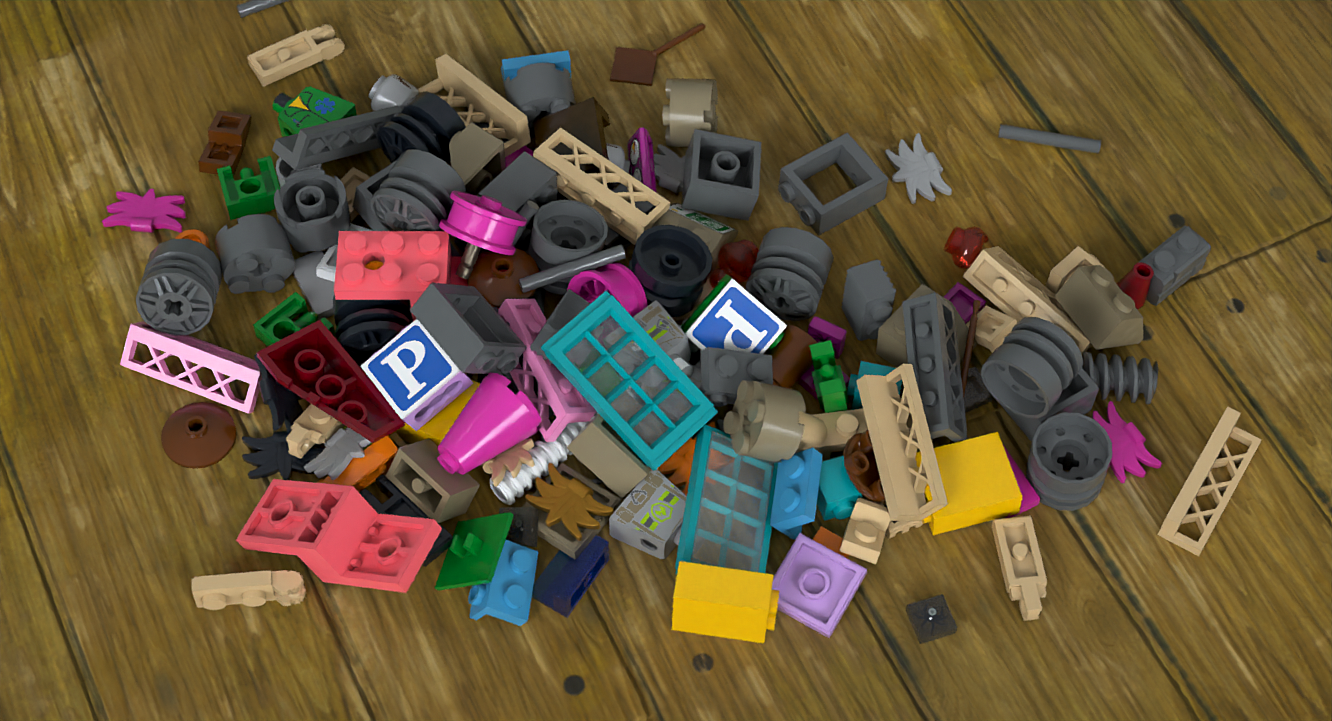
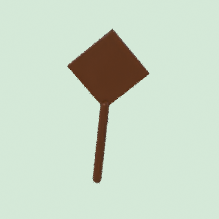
[610,23,705,86]

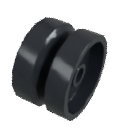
[627,225,713,317]

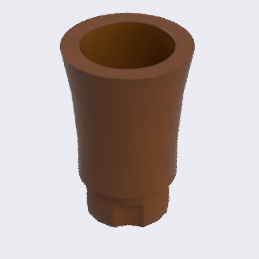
[766,324,817,388]

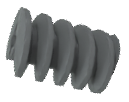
[1082,351,1158,405]

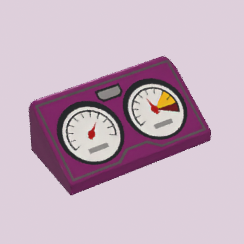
[627,127,657,193]

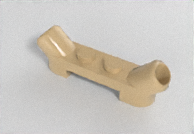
[795,408,933,461]

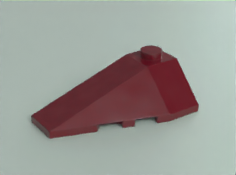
[257,320,405,443]

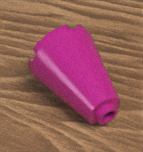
[437,373,541,475]

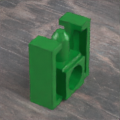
[217,156,280,220]
[253,292,336,347]
[809,340,849,413]

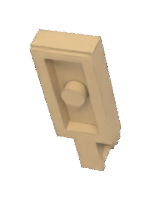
[286,404,345,459]
[991,516,1047,621]

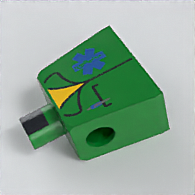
[272,87,357,164]

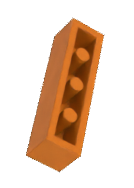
[316,436,398,492]

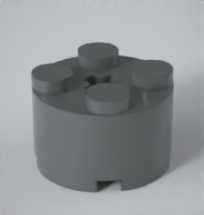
[504,63,576,138]
[274,168,351,252]
[215,214,295,294]

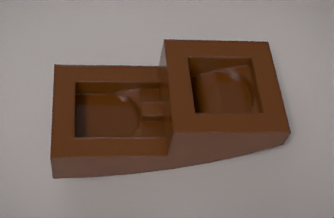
[199,110,251,176]

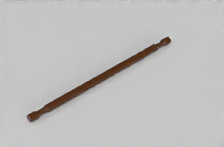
[950,300,981,444]

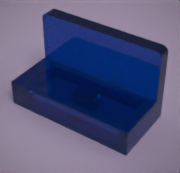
[532,535,609,618]

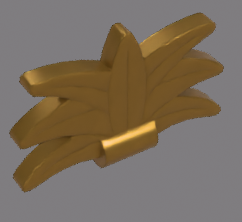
[525,463,614,541]

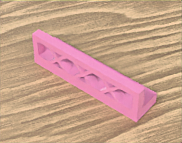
[498,299,596,442]
[120,321,262,414]

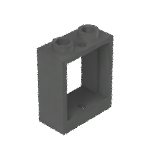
[778,133,888,235]
[410,283,527,374]

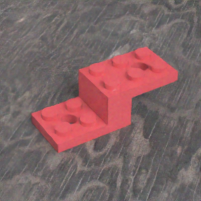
[334,231,507,321]
[236,479,442,593]

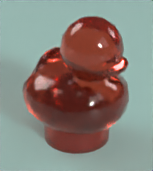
[944,226,989,269]
[709,240,759,289]

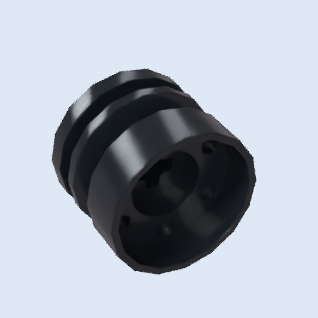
[377,91,466,163]
[333,294,411,369]

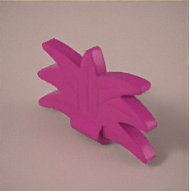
[102,188,186,233]
[1092,401,1162,484]

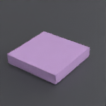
[772,533,867,638]

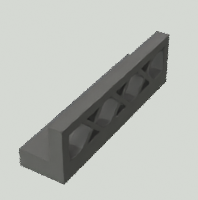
[272,106,402,170]
[902,292,968,443]

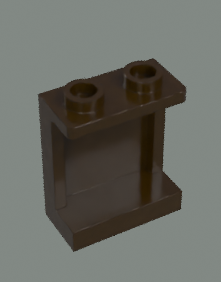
[533,97,613,201]

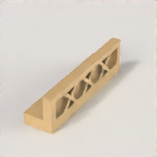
[418,54,531,157]
[533,128,670,245]
[962,246,1094,354]
[856,363,948,521]
[1158,406,1262,556]

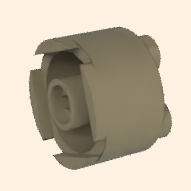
[663,78,718,147]
[723,380,805,463]

